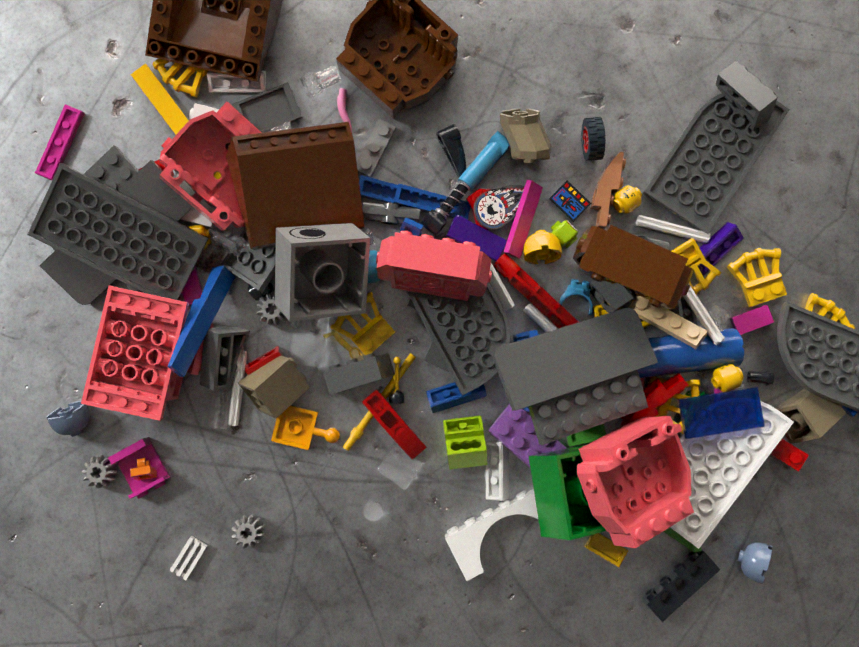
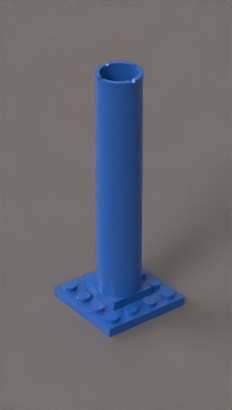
[513,328,744,412]

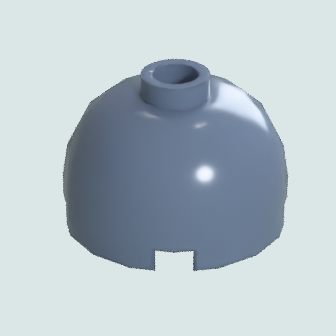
[47,401,90,437]
[738,542,773,584]

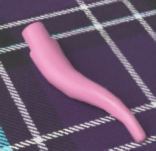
[337,88,352,132]

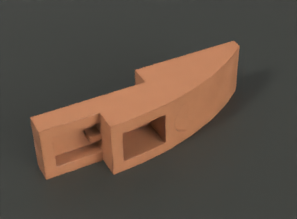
[590,152,626,229]

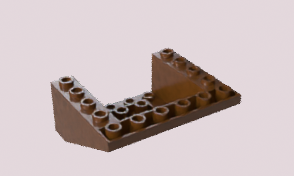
[145,0,283,82]
[226,122,365,249]

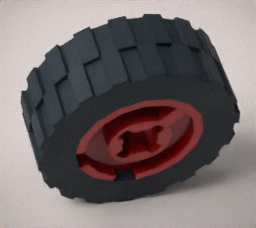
[581,117,606,161]

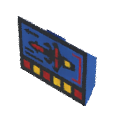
[549,180,592,222]

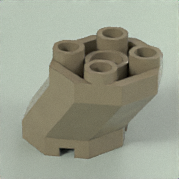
[500,109,551,163]

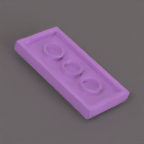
[488,403,566,468]

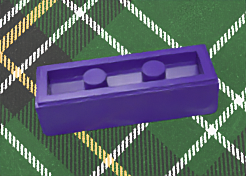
[446,215,507,261]
[698,222,744,276]

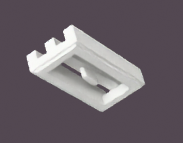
[170,536,208,580]

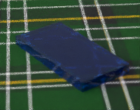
[678,387,765,439]

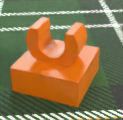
[130,458,157,481]

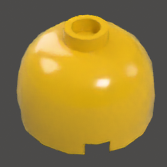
[523,230,562,264]

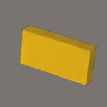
[584,533,629,567]

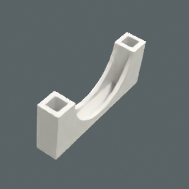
[445,488,538,581]

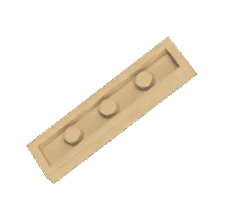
[628,296,707,349]

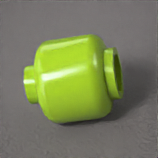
[551,220,578,248]

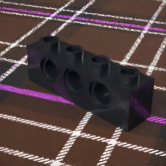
[642,550,720,622]

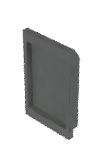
[232,82,302,133]

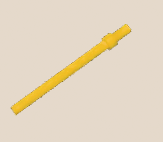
[343,353,416,451]

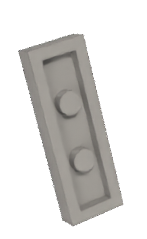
[357,118,396,178]

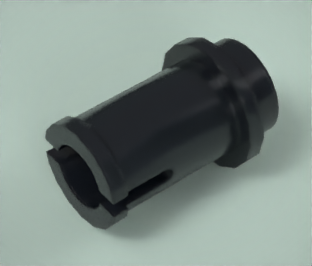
[747,370,774,386]

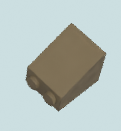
[237,356,310,419]
[775,388,846,444]

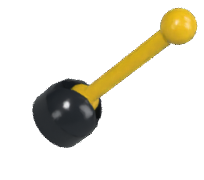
[389,357,405,404]

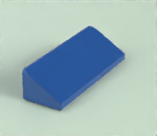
[426,382,487,413]

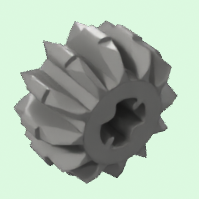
[256,293,286,326]
[82,455,118,489]
[231,515,265,549]

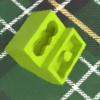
[443,416,488,470]

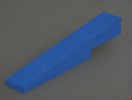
[359,175,471,220]
[167,265,235,377]

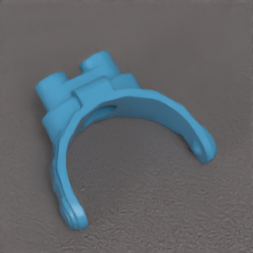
[559,279,593,315]

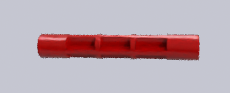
[493,253,579,329]

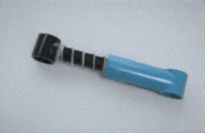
[421,131,510,236]

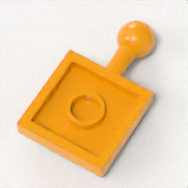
[271,405,340,450]

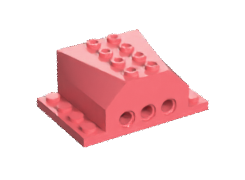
[81,286,189,421]

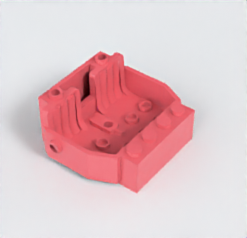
[159,101,262,231]
[376,231,492,301]
[577,416,694,548]

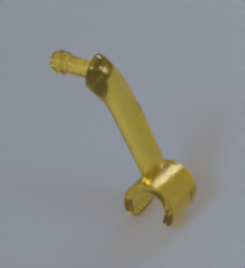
[323,330,361,359]

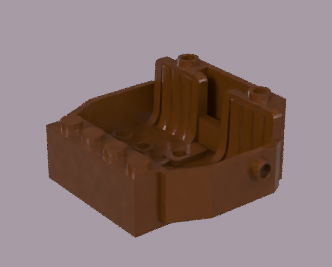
[336,0,458,119]
[573,225,694,309]

